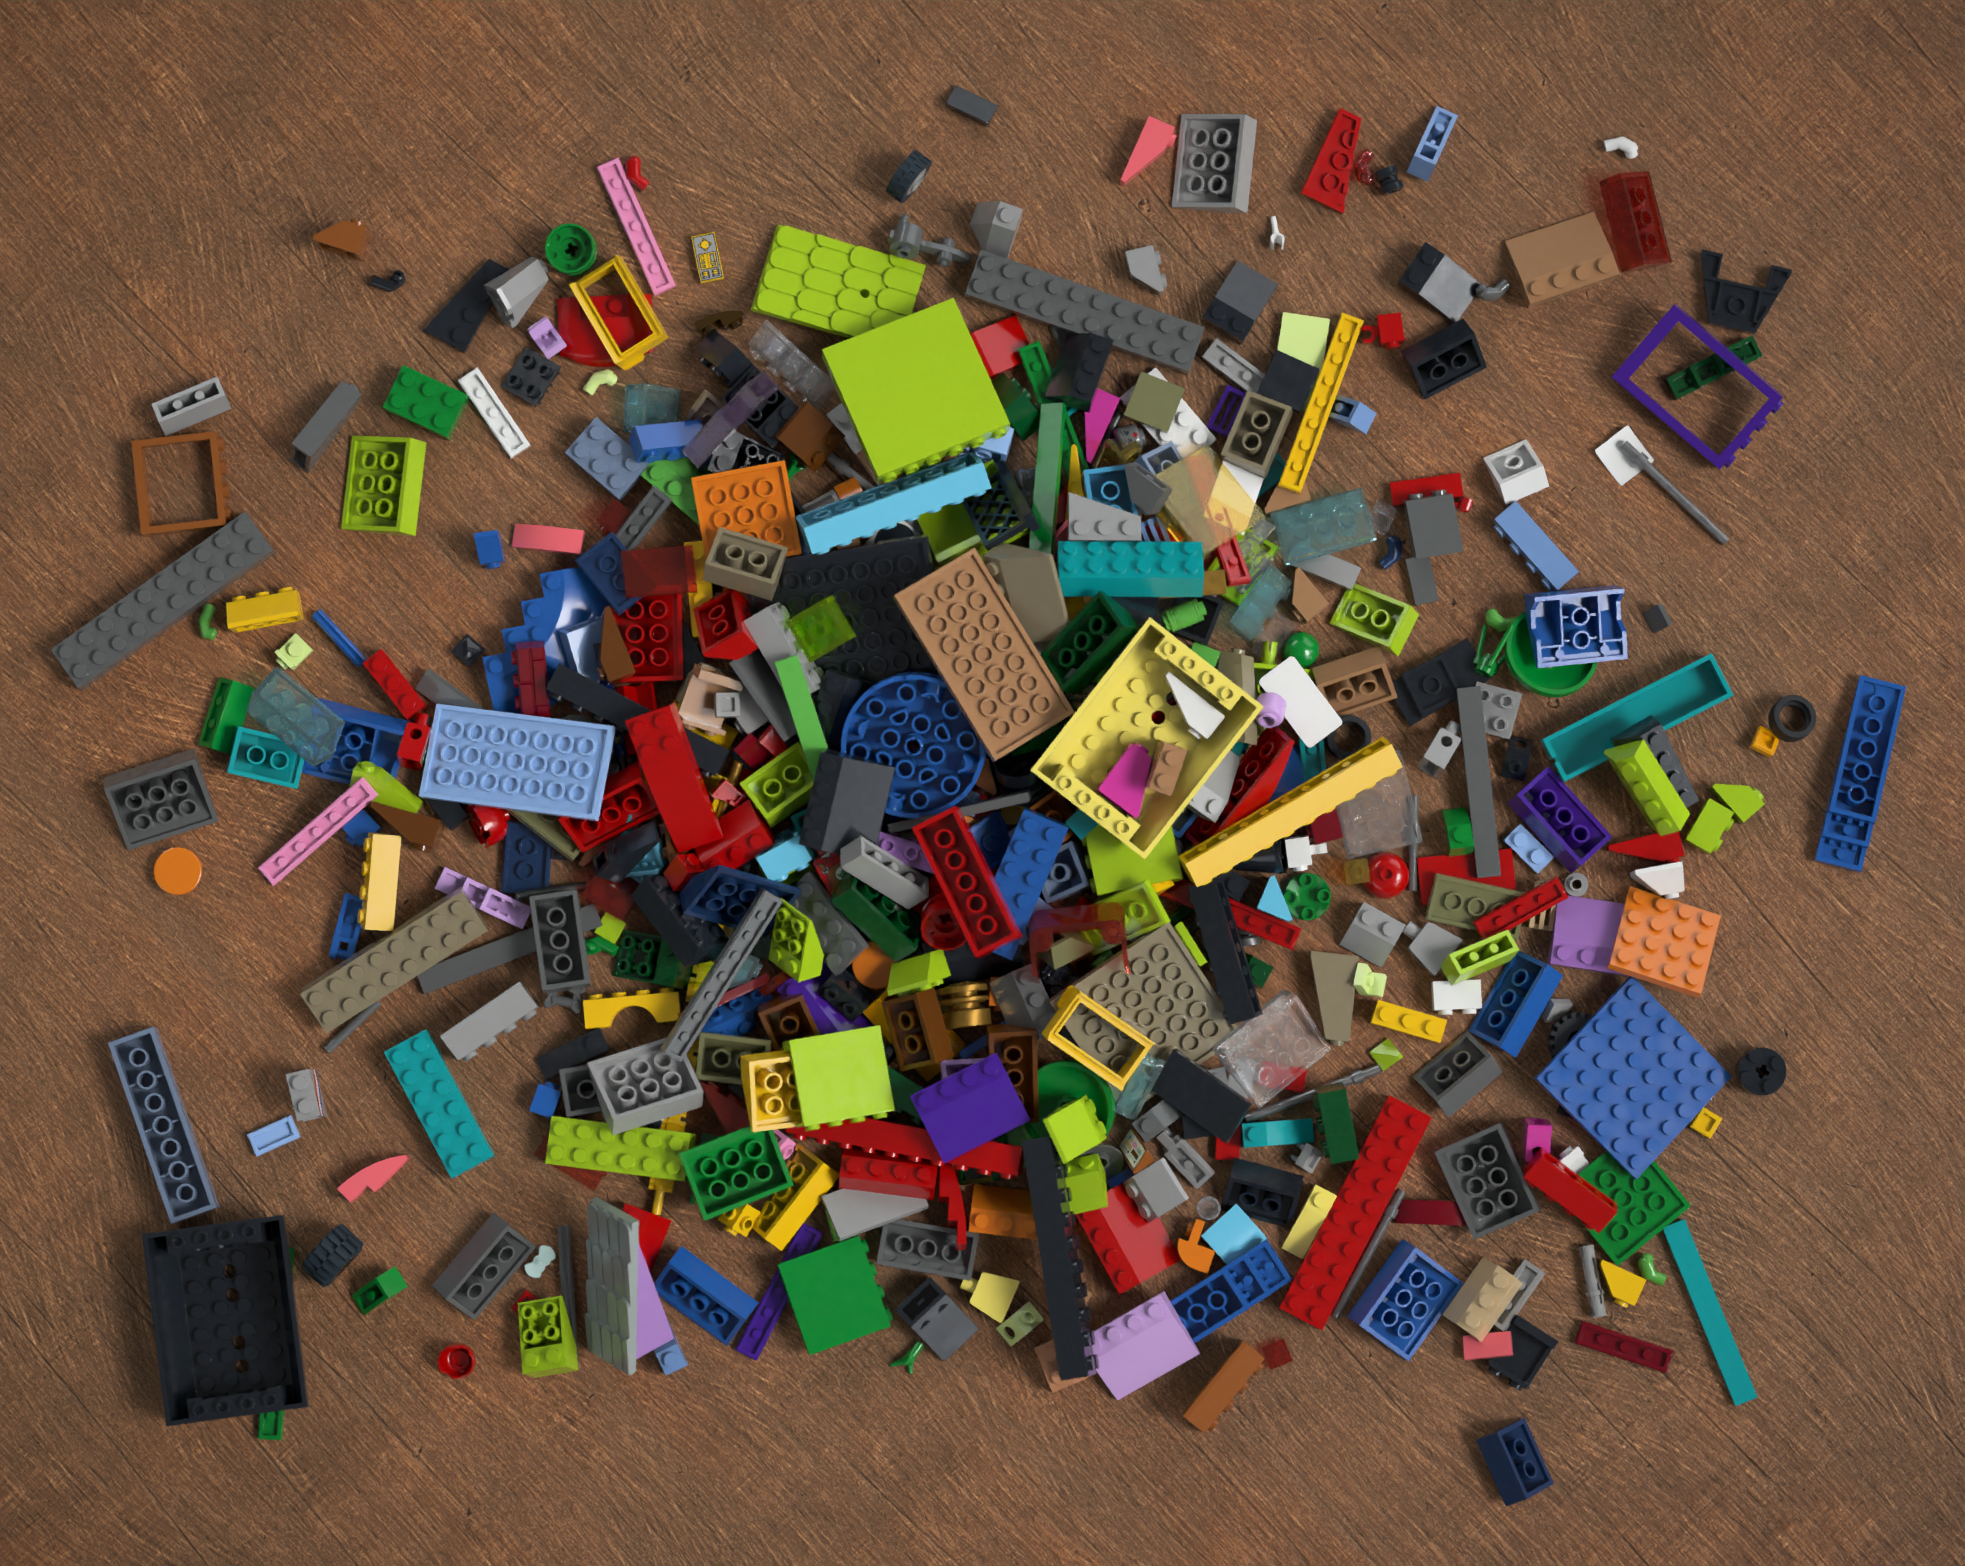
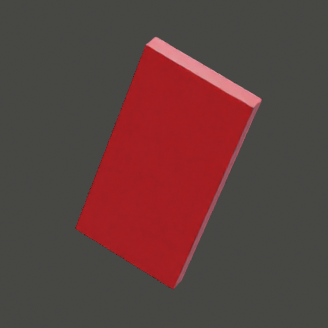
[1417,849,1516,905]

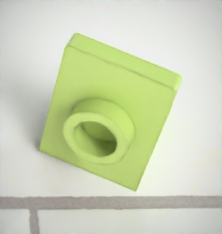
[996,1301,1044,1346]

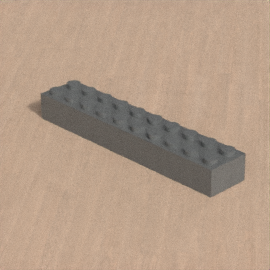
[965,250,1205,375]
[51,512,276,691]

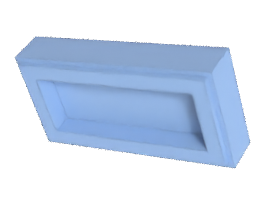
[247,1115,301,1157]

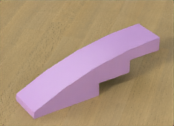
[434,867,531,929]

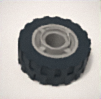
[886,150,932,203]

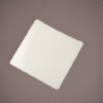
[1595,425,1654,486]

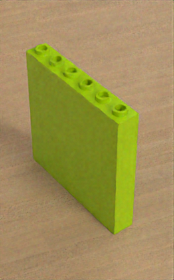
[822,298,1010,483]

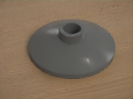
[1077,1144,1124,1179]

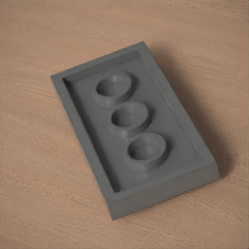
[792,871,869,976]

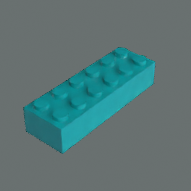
[1057,541,1204,597]
[384,1029,496,1179]

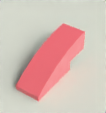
[512,524,585,556]
[337,1155,410,1202]

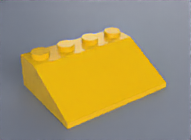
[740,1050,843,1132]

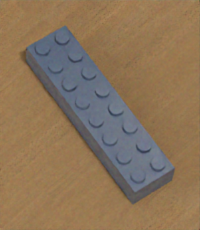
[108,1027,220,1224]

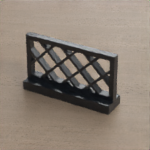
[962,460,1041,551]

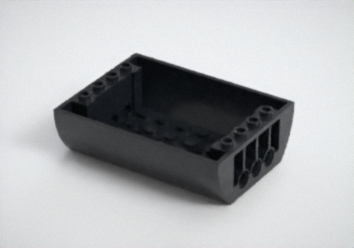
[142,1215,310,1426]

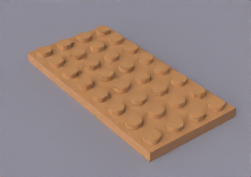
[893,548,1075,762]

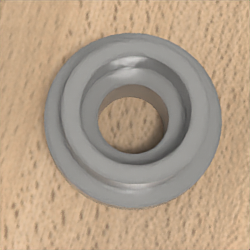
[1564,873,1588,897]

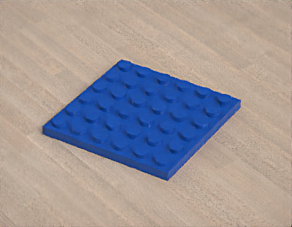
[1534,976,1732,1179]

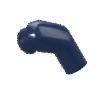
[1378,535,1402,571]

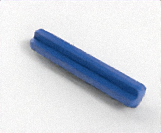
[311,609,367,667]

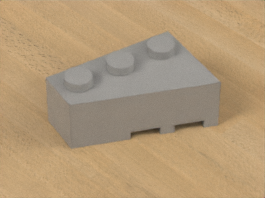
[1068,492,1141,542]

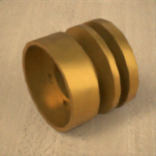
[938,982,992,1030]

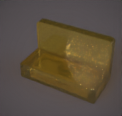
[1104,439,1142,466]

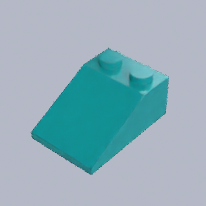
[226,726,308,789]

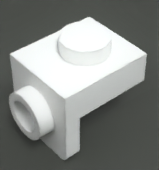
[1559,1146,1590,1174]

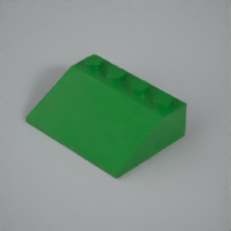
[678,1125,794,1221]

